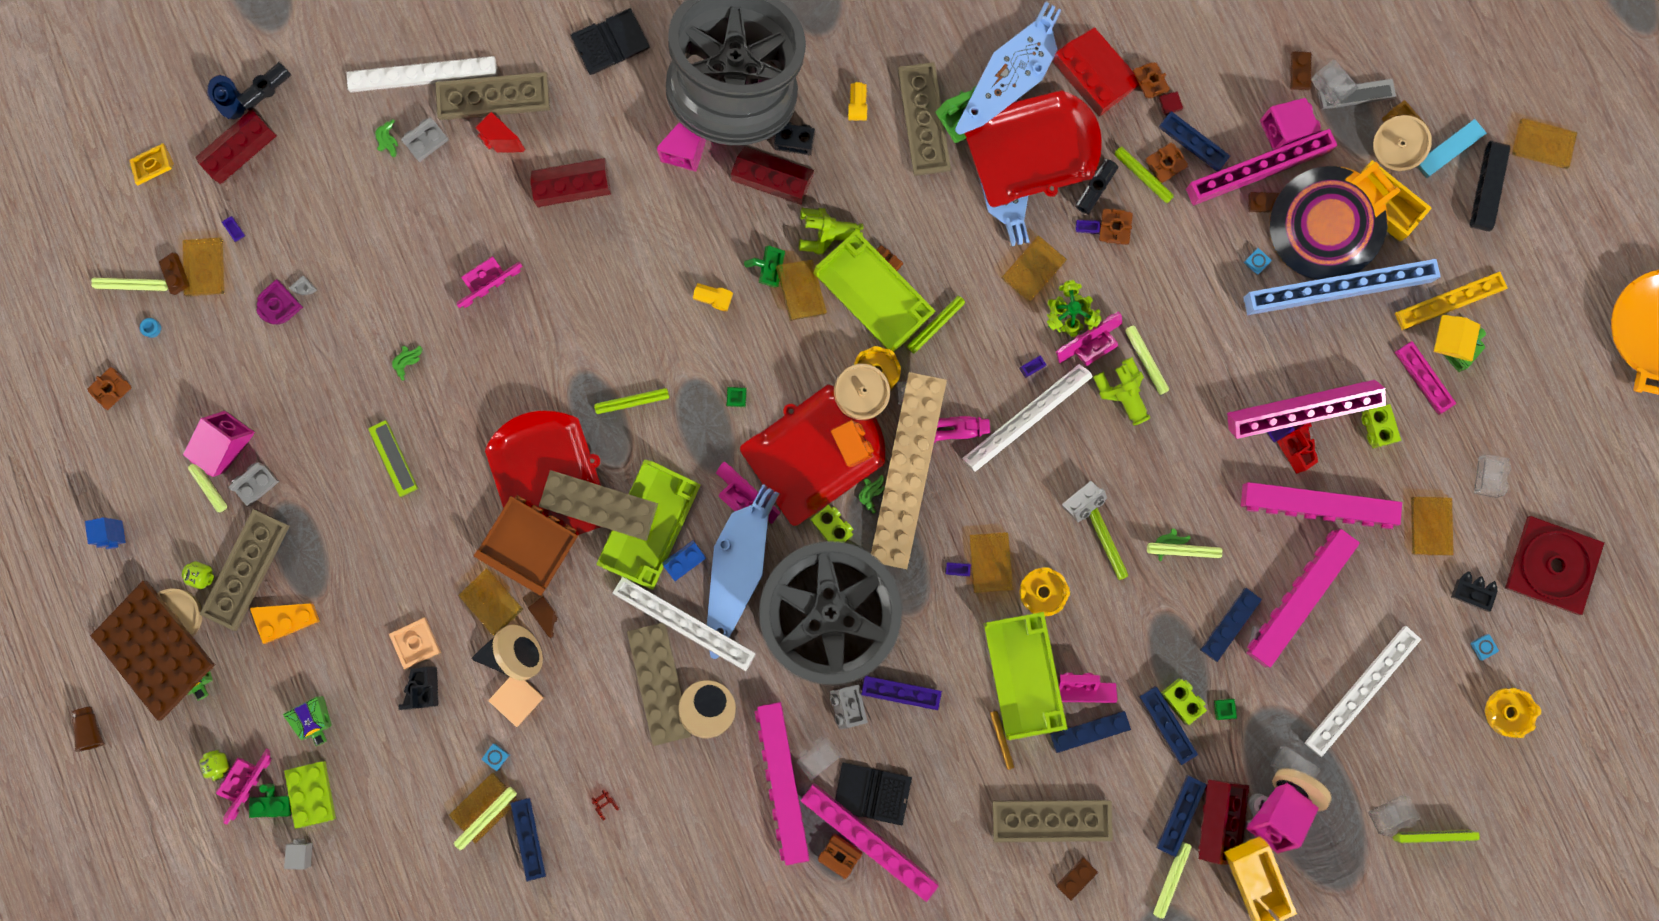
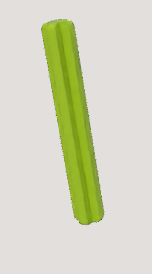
[1114,147,1174,203]
[907,296,965,354]
[594,388,669,414]
[1089,508,1128,580]

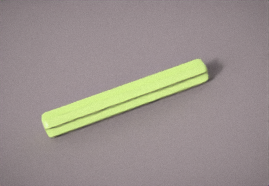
[91,278,168,291]
[1125,325,1169,395]
[1147,543,1223,558]
[454,787,517,850]
[1153,842,1192,919]

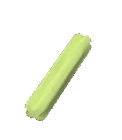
[188,463,227,512]

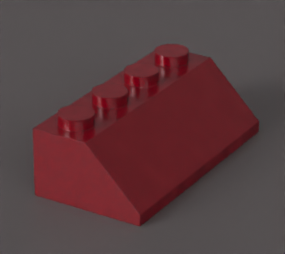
[195,109,277,185]
[731,146,815,205]
[530,158,611,207]
[1198,779,1249,865]

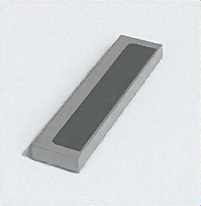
[1318,79,1396,110]

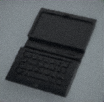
[570,8,650,75]
[835,762,912,826]

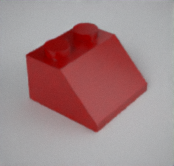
[475,112,526,153]

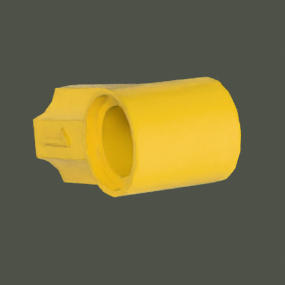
[848,82,867,121]
[693,283,733,311]

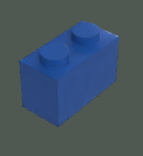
[85,517,126,549]
[662,540,706,581]

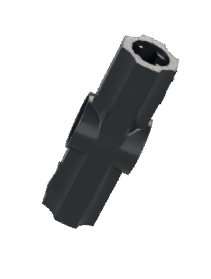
[237,62,291,111]
[1075,159,1119,215]

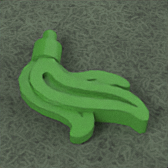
[376,119,398,158]
[392,346,423,381]
[859,475,884,513]
[1155,529,1190,561]

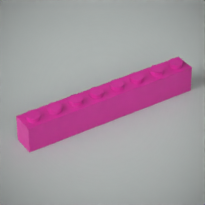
[1186,129,1337,206]
[1227,380,1386,439]
[1241,482,1402,529]
[1246,529,1360,668]
[755,702,809,865]
[801,783,939,902]

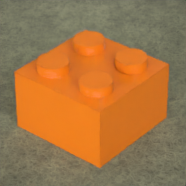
[831,420,874,467]

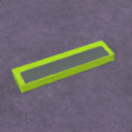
[368,420,419,497]
[1392,830,1480,843]

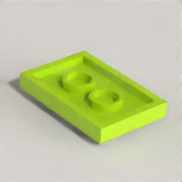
[284,761,336,829]

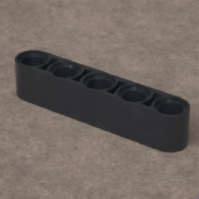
[1470,141,1510,232]

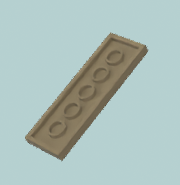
[898,62,951,176]
[435,72,550,120]
[539,470,658,541]
[199,509,290,631]
[627,623,692,746]
[992,800,1113,842]

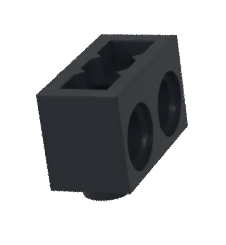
[774,122,815,156]

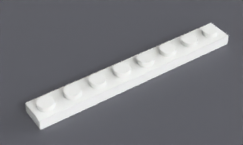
[347,56,497,92]
[962,364,1093,472]
[613,577,756,671]
[1304,626,1421,757]

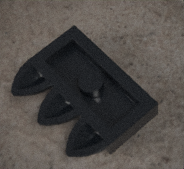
[1451,571,1498,612]

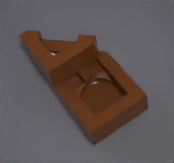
[528,596,558,638]

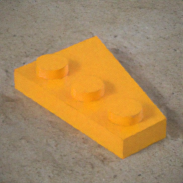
[250,603,320,644]

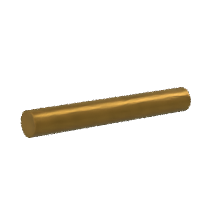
[990,711,1015,770]

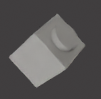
[284,839,313,869]

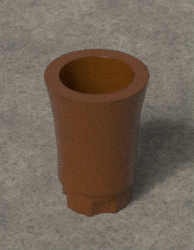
[72,707,105,752]

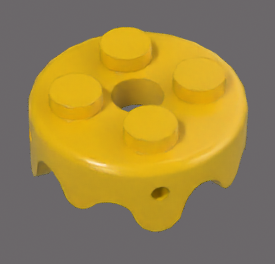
[854,346,901,391]
[1019,567,1070,616]
[1485,688,1541,738]

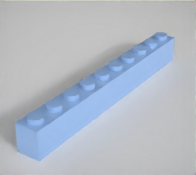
[1243,259,1441,315]

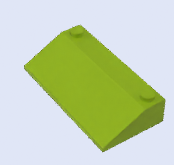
[813,230,936,352]
[596,459,701,590]
[983,612,1067,740]

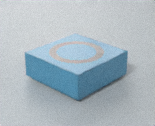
[1244,248,1272,275]
[1470,634,1499,660]
[481,743,510,771]

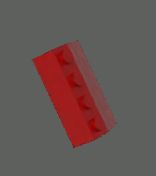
[1052,27,1140,117]

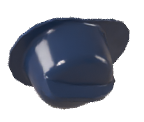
[207,75,246,120]

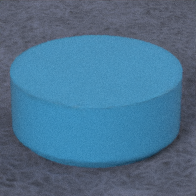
[139,318,161,338]

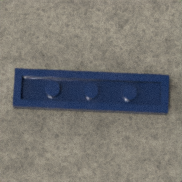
[1158,111,1230,172]
[1200,588,1262,662]
[1139,686,1198,765]
[1050,711,1131,753]
[1156,775,1207,857]
[510,797,546,882]

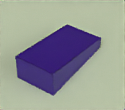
[221,216,246,242]
[1076,220,1100,234]
[1019,355,1047,378]
[1268,426,1295,442]
[946,562,971,577]

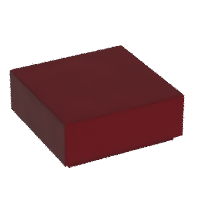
[1159,91,1183,116]

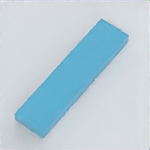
[1417,119,1486,178]

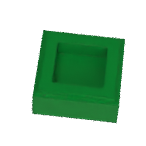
[726,387,747,408]
[1214,699,1237,720]

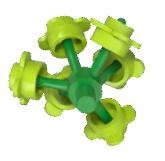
[1046,280,1102,337]

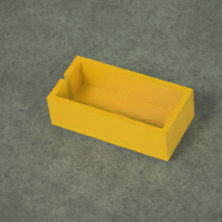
[1360,160,1432,242]
[1224,836,1297,921]

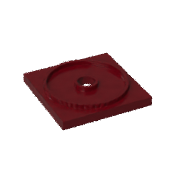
[1505,516,1605,615]

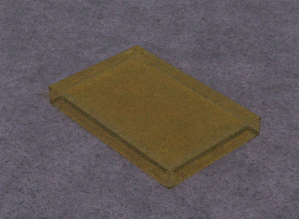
[1512,118,1578,169]
[1001,235,1067,302]
[183,237,224,297]
[776,259,827,321]
[1411,497,1453,556]
[969,532,1013,593]
[458,568,524,636]
[449,773,519,844]

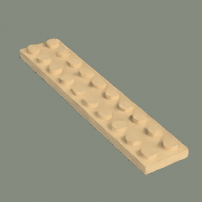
[871,372,947,569]

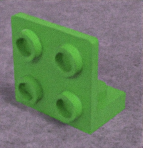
[935,90,974,143]

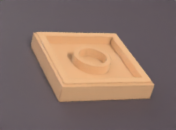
[389,617,441,669]
[488,677,545,727]

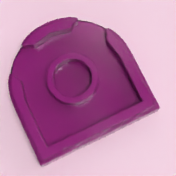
[256,279,303,325]

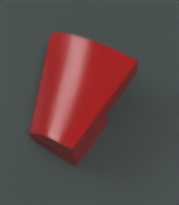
[1277,422,1318,474]

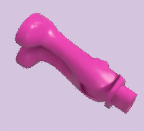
[934,416,990,444]

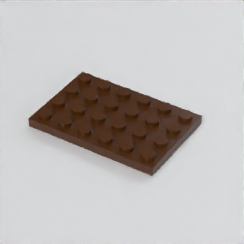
[90,581,215,721]

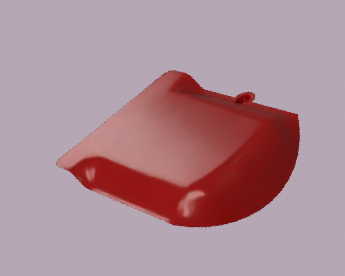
[965,90,1102,207]
[740,384,885,526]
[485,411,601,535]

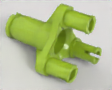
[798,207,863,255]
[1093,357,1150,426]

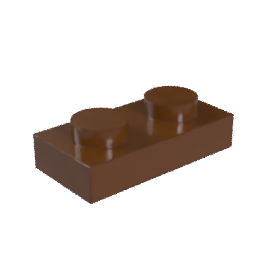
[1290,51,1312,90]
[1248,192,1279,213]
[159,252,190,295]
[1056,858,1098,901]

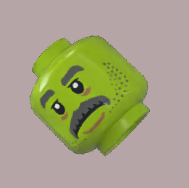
[181,561,214,589]
[199,750,230,781]

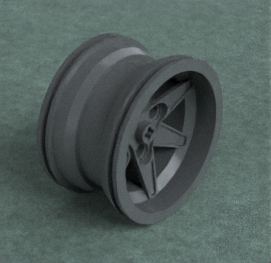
[666,0,806,145]
[759,541,902,685]

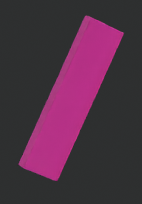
[1395,341,1457,415]

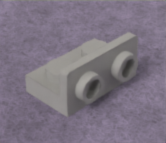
[401,117,449,162]
[228,462,279,507]
[1062,481,1107,522]
[830,684,868,729]

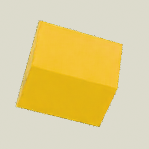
[129,143,174,186]
[1433,315,1480,362]

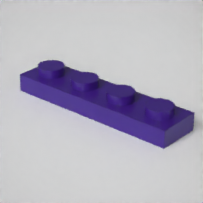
[861,676,942,710]

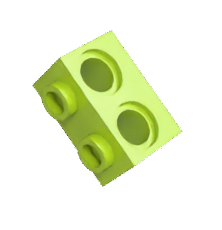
[1361,404,1402,449]
[811,505,854,543]
[1160,679,1207,725]

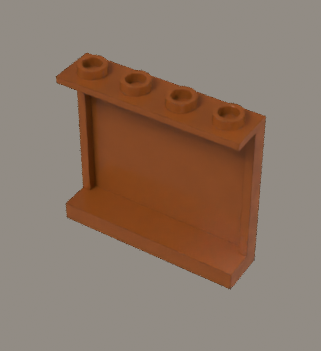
[473,495,578,596]

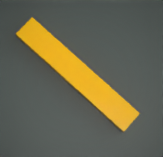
[1394,271,1508,330]

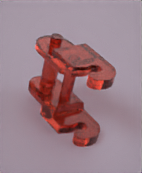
[592,790,620,821]

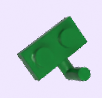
[744,246,785,288]
[249,783,291,818]

